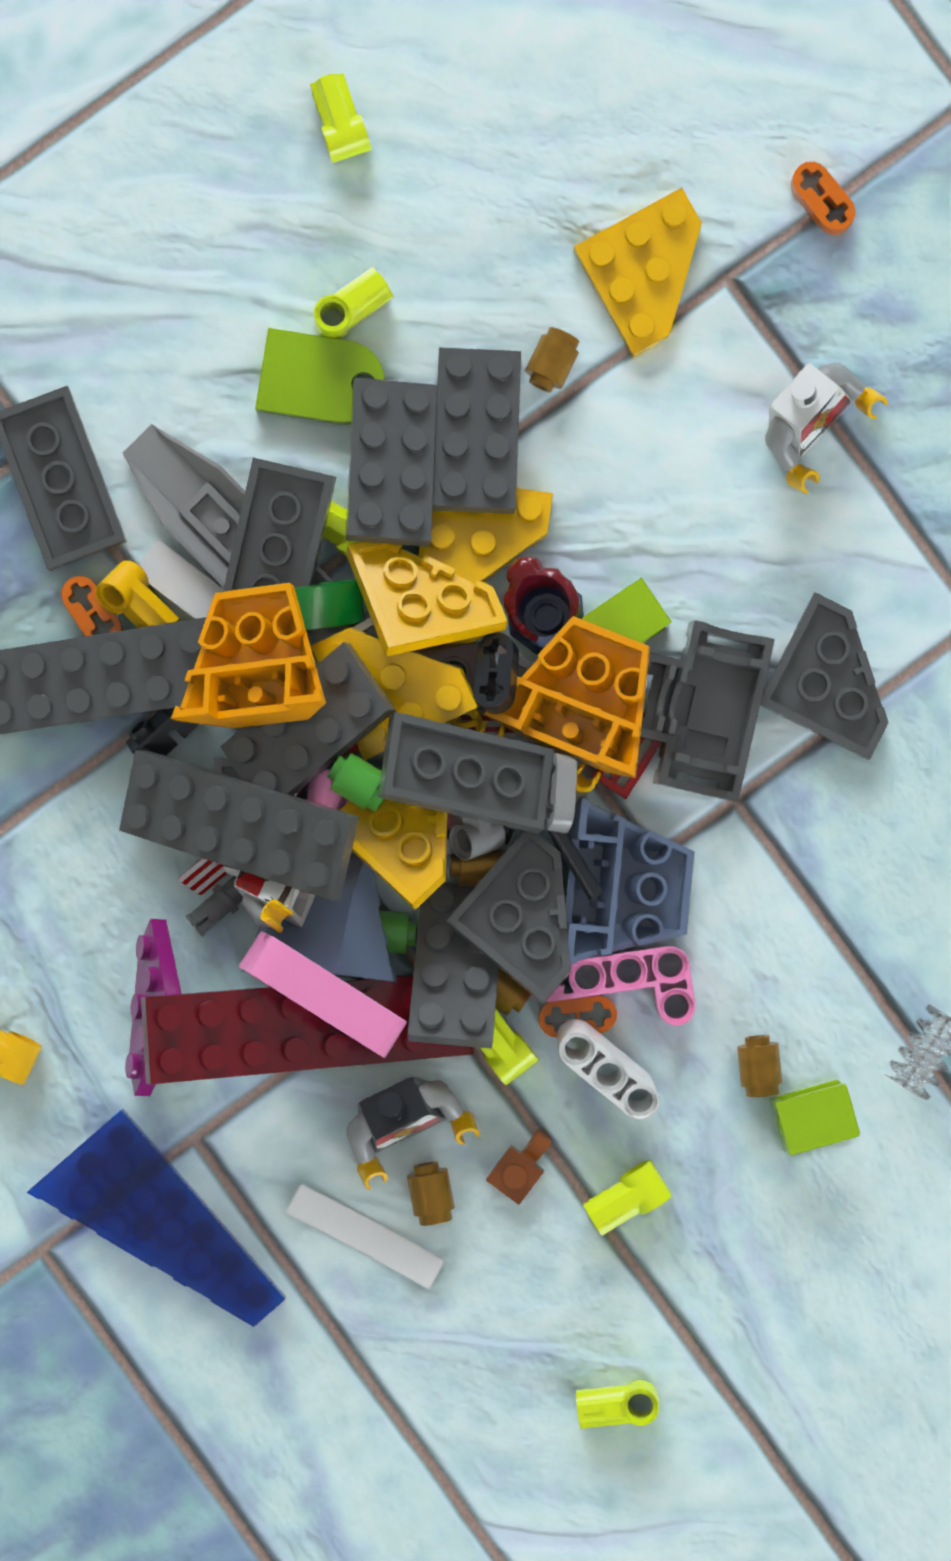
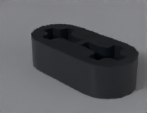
[473,632,519,714]

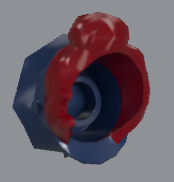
[503,556,584,655]

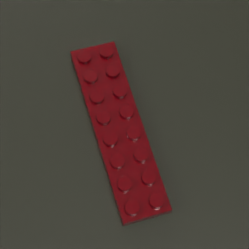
[141,975,473,1085]

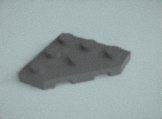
[760,592,889,760]
[447,831,571,1004]

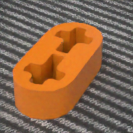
[790,162,856,235]
[61,576,124,636]
[538,995,617,1038]

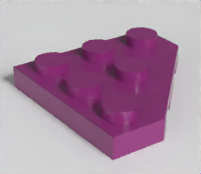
[125,918,182,1096]

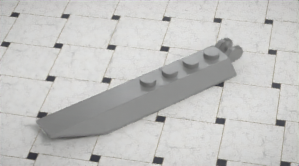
[123,424,369,665]

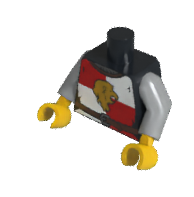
[346,1077,480,1190]

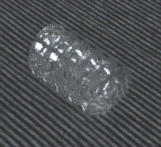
[884,1004,951,1100]

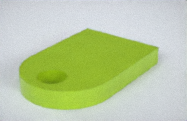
[255,328,385,425]

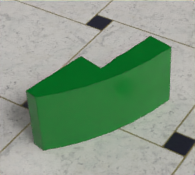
[294,579,364,630]

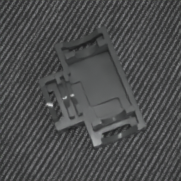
[640,620,775,802]

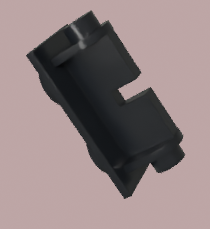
[126,708,200,756]

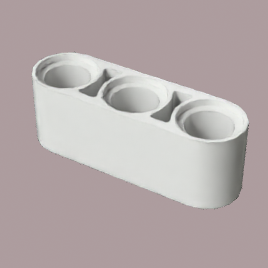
[557,1019,659,1120]

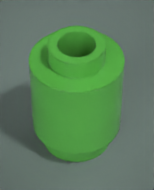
[327,753,384,812]
[379,910,417,954]

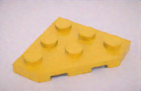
[573,187,702,357]
[418,488,553,584]
[346,542,508,657]
[311,628,480,760]
[340,770,447,910]

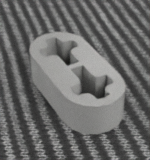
[544,753,577,833]

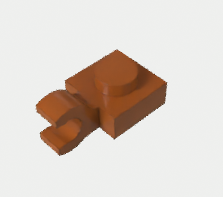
[486,1129,552,1205]

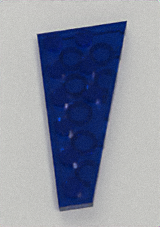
[26,1109,286,1327]

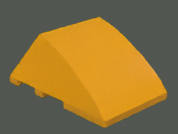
[171,583,326,728]
[483,616,650,778]

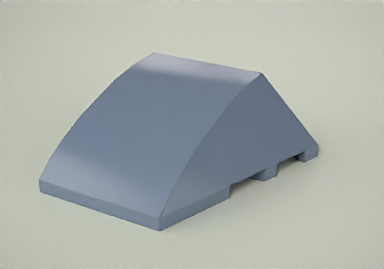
[561,797,695,964]
[240,853,397,982]

